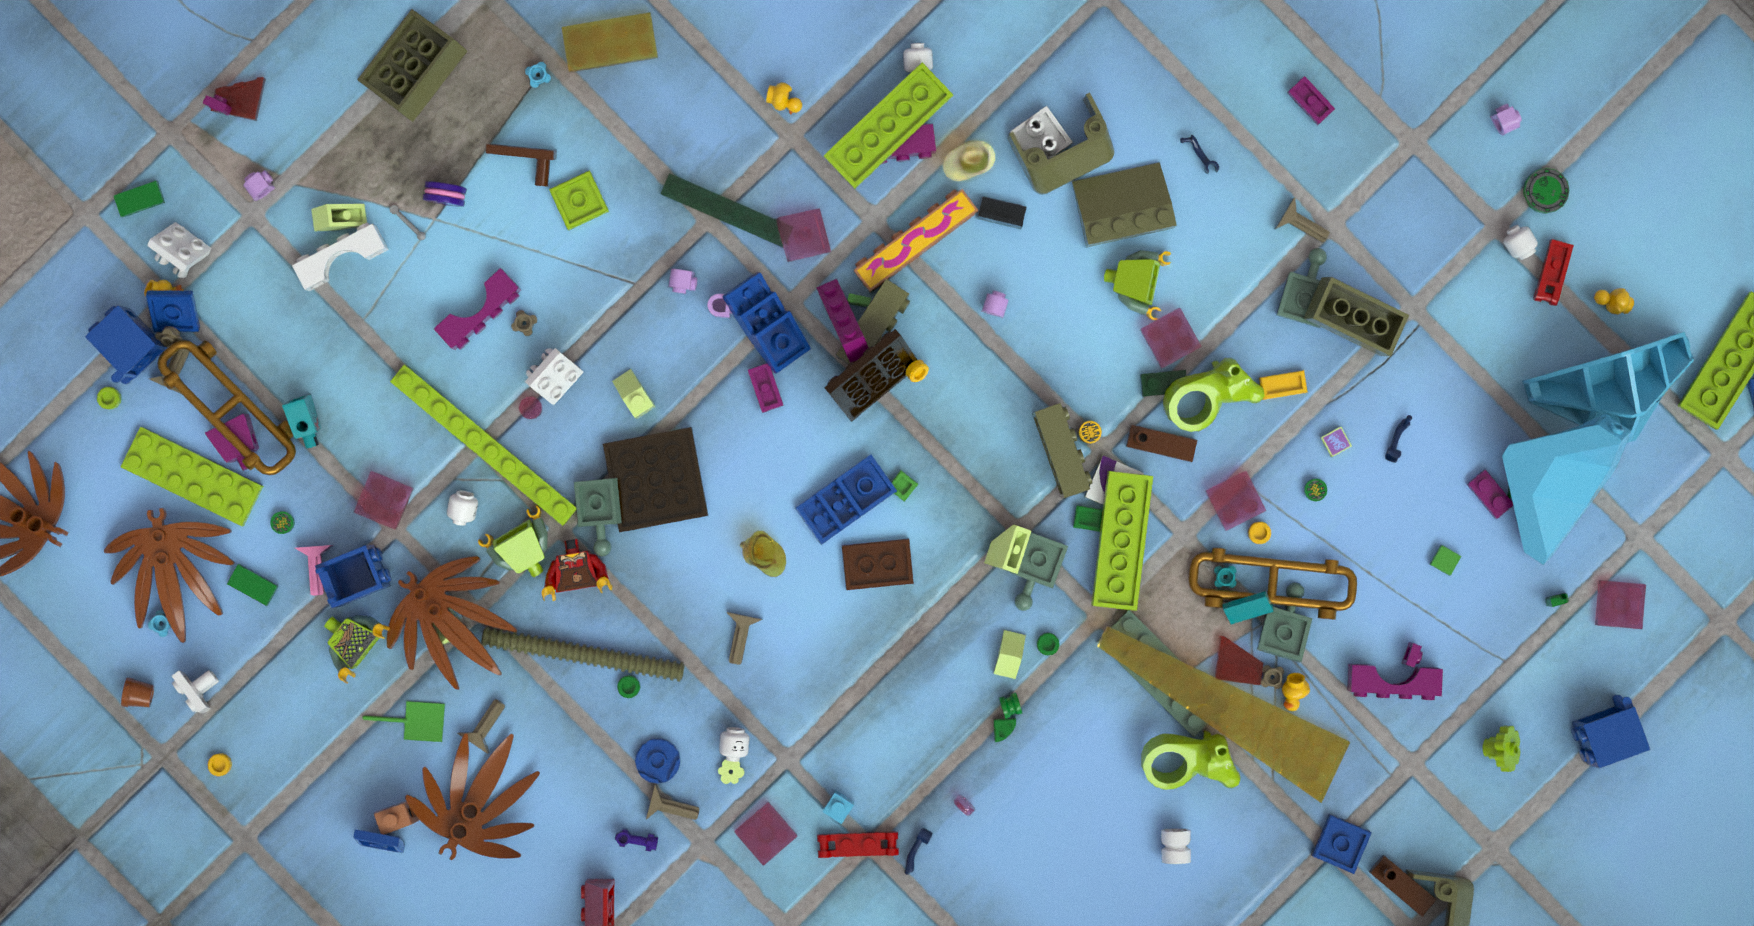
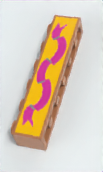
[854,189,978,293]

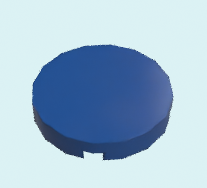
[635,738,681,784]

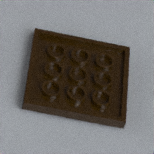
[824,329,917,422]
[603,427,709,533]

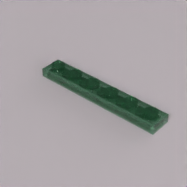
[660,173,793,248]

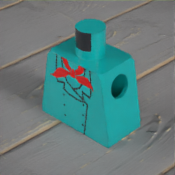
[282,394,321,449]

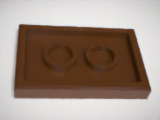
[842,539,914,590]

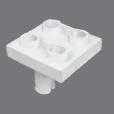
[1010,106,1073,159]
[147,222,212,278]
[525,348,583,405]
[172,670,219,714]

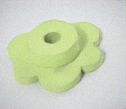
[718,759,744,784]

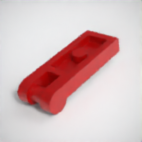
[1533,239,1574,306]

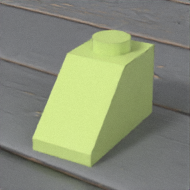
[311,204,367,231]
[612,369,656,419]
[984,525,1031,574]

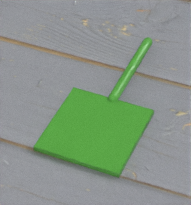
[362,701,445,742]

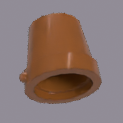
[121,677,154,707]

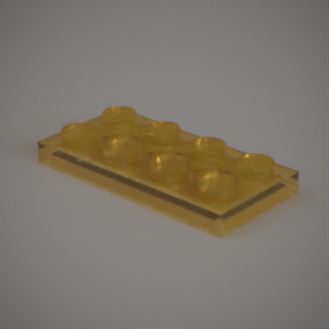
[562,12,658,73]

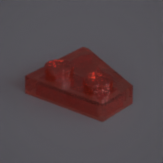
[211,77,266,121]
[1214,636,1263,685]

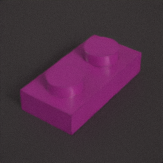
[1287,76,1335,126]
[748,363,784,413]
[1467,470,1513,519]

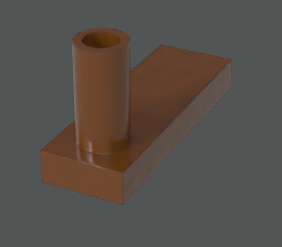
[486,144,557,186]
[1126,425,1198,462]
[1369,855,1437,917]

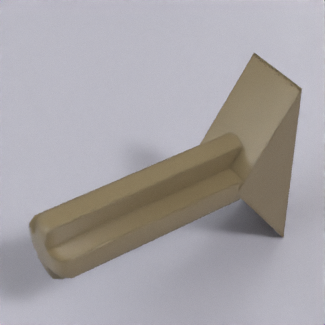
[1275,197,1330,243]
[149,349,190,394]
[727,612,763,665]
[457,699,505,754]
[646,784,699,820]

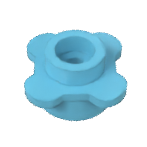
[525,62,551,88]
[148,610,171,637]

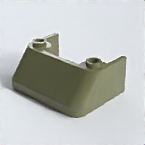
[1007,93,1114,195]
[1406,869,1474,926]

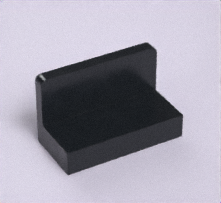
[977,197,1026,229]

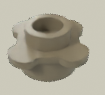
[511,310,537,336]
[155,326,182,348]
[1260,665,1284,689]

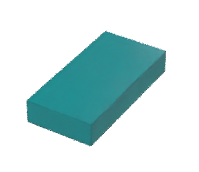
[1223,591,1274,624]

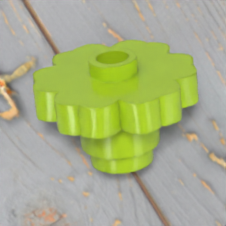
[1482,725,1521,772]

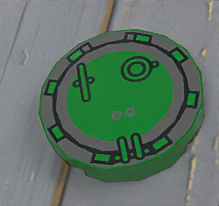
[1523,168,1570,214]

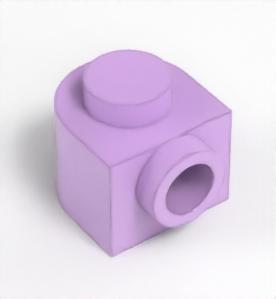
[1490,103,1522,136]
[243,170,275,201]
[668,269,697,294]
[981,291,1009,318]
[708,294,732,318]

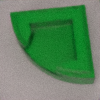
[1545,593,1569,607]
[993,718,1016,742]

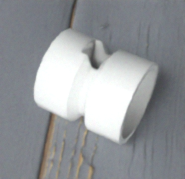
[1161,829,1191,864]

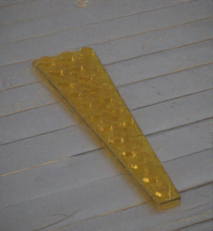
[1097,626,1350,803]

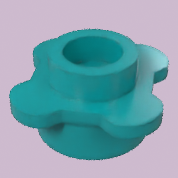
[1214,566,1237,588]

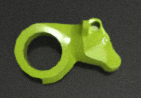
[1163,357,1265,432]
[1141,730,1240,790]

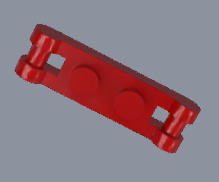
[817,831,899,858]

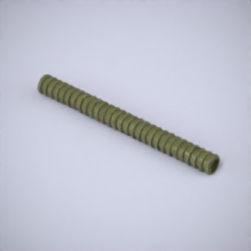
[481,627,685,682]

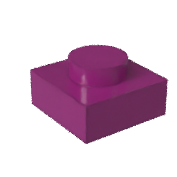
[203,95,232,116]
[1402,642,1423,668]

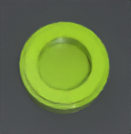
[97,387,122,410]

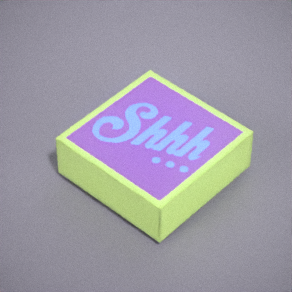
[1320,427,1352,457]

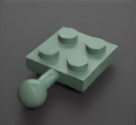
[1276,248,1327,328]
[574,478,622,556]
[1010,533,1068,611]
[1257,583,1313,663]

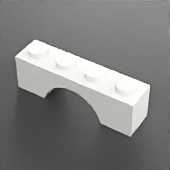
[292,223,389,291]

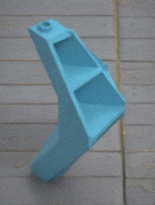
[1522,332,1694,443]
[1502,414,1631,565]

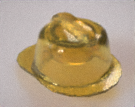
[943,140,996,182]
[740,531,786,577]

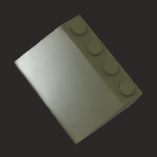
[357,9,467,122]
[1072,162,1177,248]

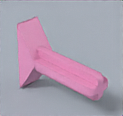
[295,545,333,596]

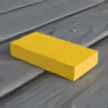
[1259,370,1308,400]

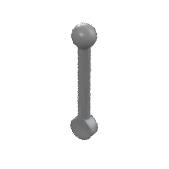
[390,205,426,240]

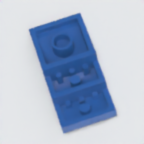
[722,272,811,373]
[795,455,897,545]

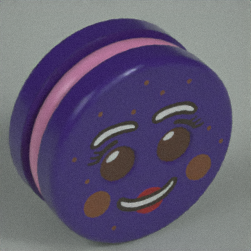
[423,181,467,207]

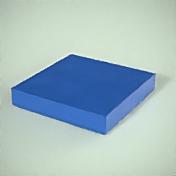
[146,291,200,332]
[1311,814,1372,874]
[353,829,405,853]

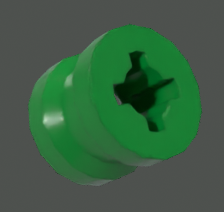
[999,692,1023,719]

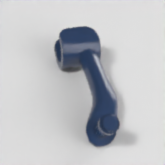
[1180,135,1219,174]
[1385,415,1412,463]
[904,828,933,875]

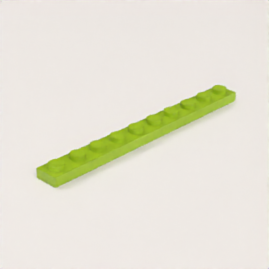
[390,365,577,526]

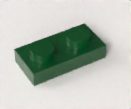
[1140,370,1186,397]

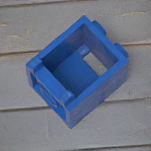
[85,305,167,384]
[315,545,392,608]
[1571,694,1651,768]

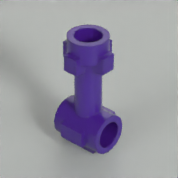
[615,829,658,852]

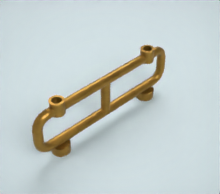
[157,340,296,475]
[1189,548,1357,620]

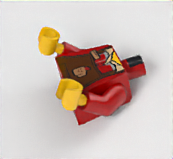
[541,539,613,601]

